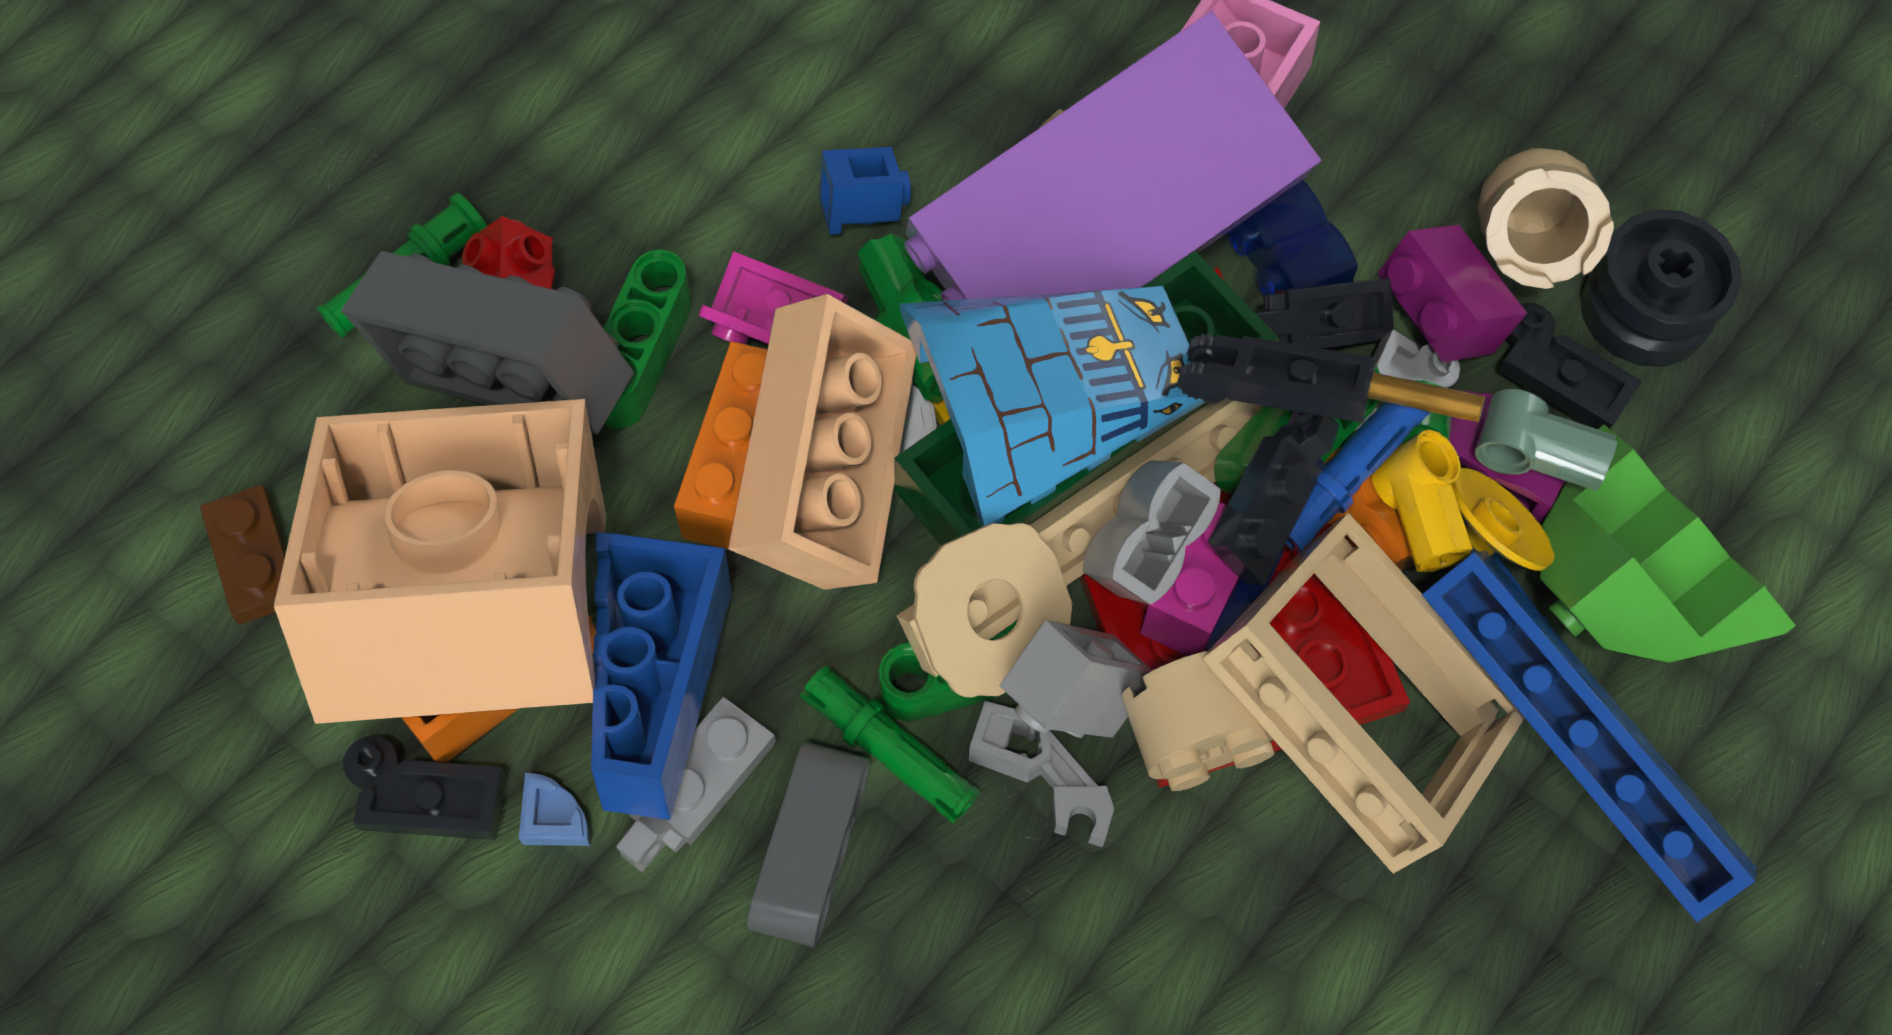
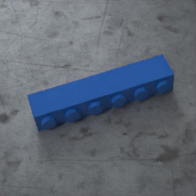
[1422,550,1757,922]

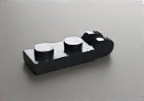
[1177,334,1376,423]

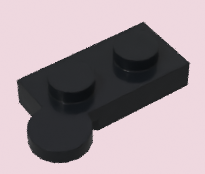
[1498,302,1642,429]
[343,736,506,840]

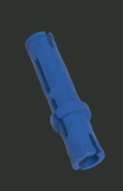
[1285,402,1431,553]

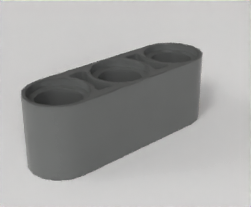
[747,741,870,948]

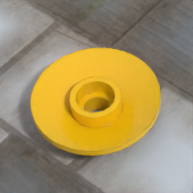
[1451,468,1554,571]

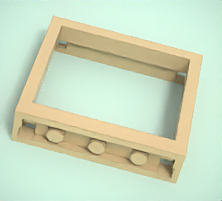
[1202,513,1525,874]

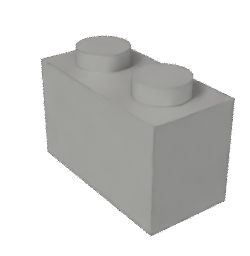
[999,620,1153,738]

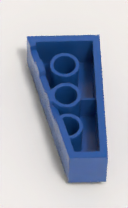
[591,531,732,820]

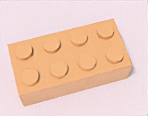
[728,294,916,590]

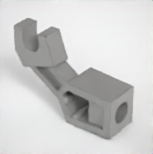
[968,701,1114,847]

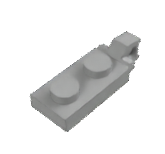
[617,697,776,873]

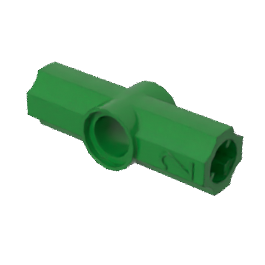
[857,233,944,403]

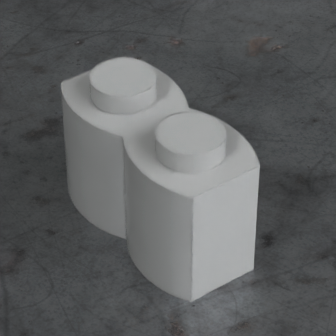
[1083,460,1220,604]

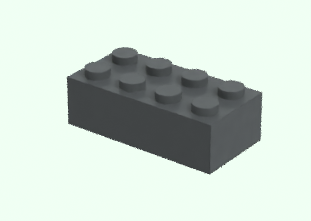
[341,251,634,435]

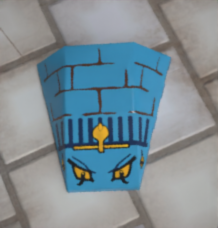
[900,286,1205,527]

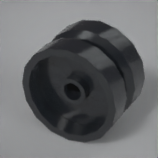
[1580,210,1742,367]

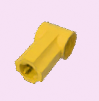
[1371,430,1473,572]

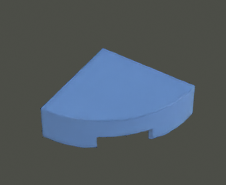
[519,773,591,846]

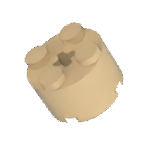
[1121,651,1275,791]

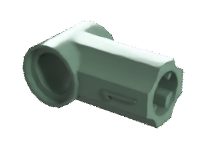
[1475,389,1618,491]

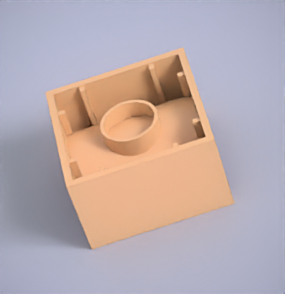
[274,399,606,724]

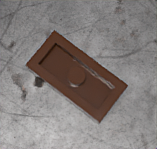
[200,484,286,625]

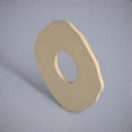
[913,523,1072,697]

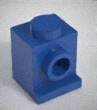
[819,147,911,235]

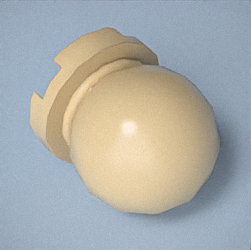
[1477,148,1614,289]

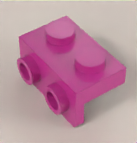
[698,251,849,345]

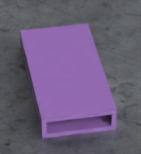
[904,10,1322,301]

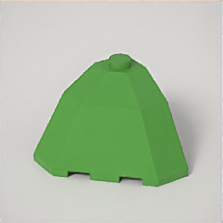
[1540,425,1796,663]

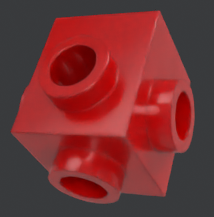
[462,216,555,289]

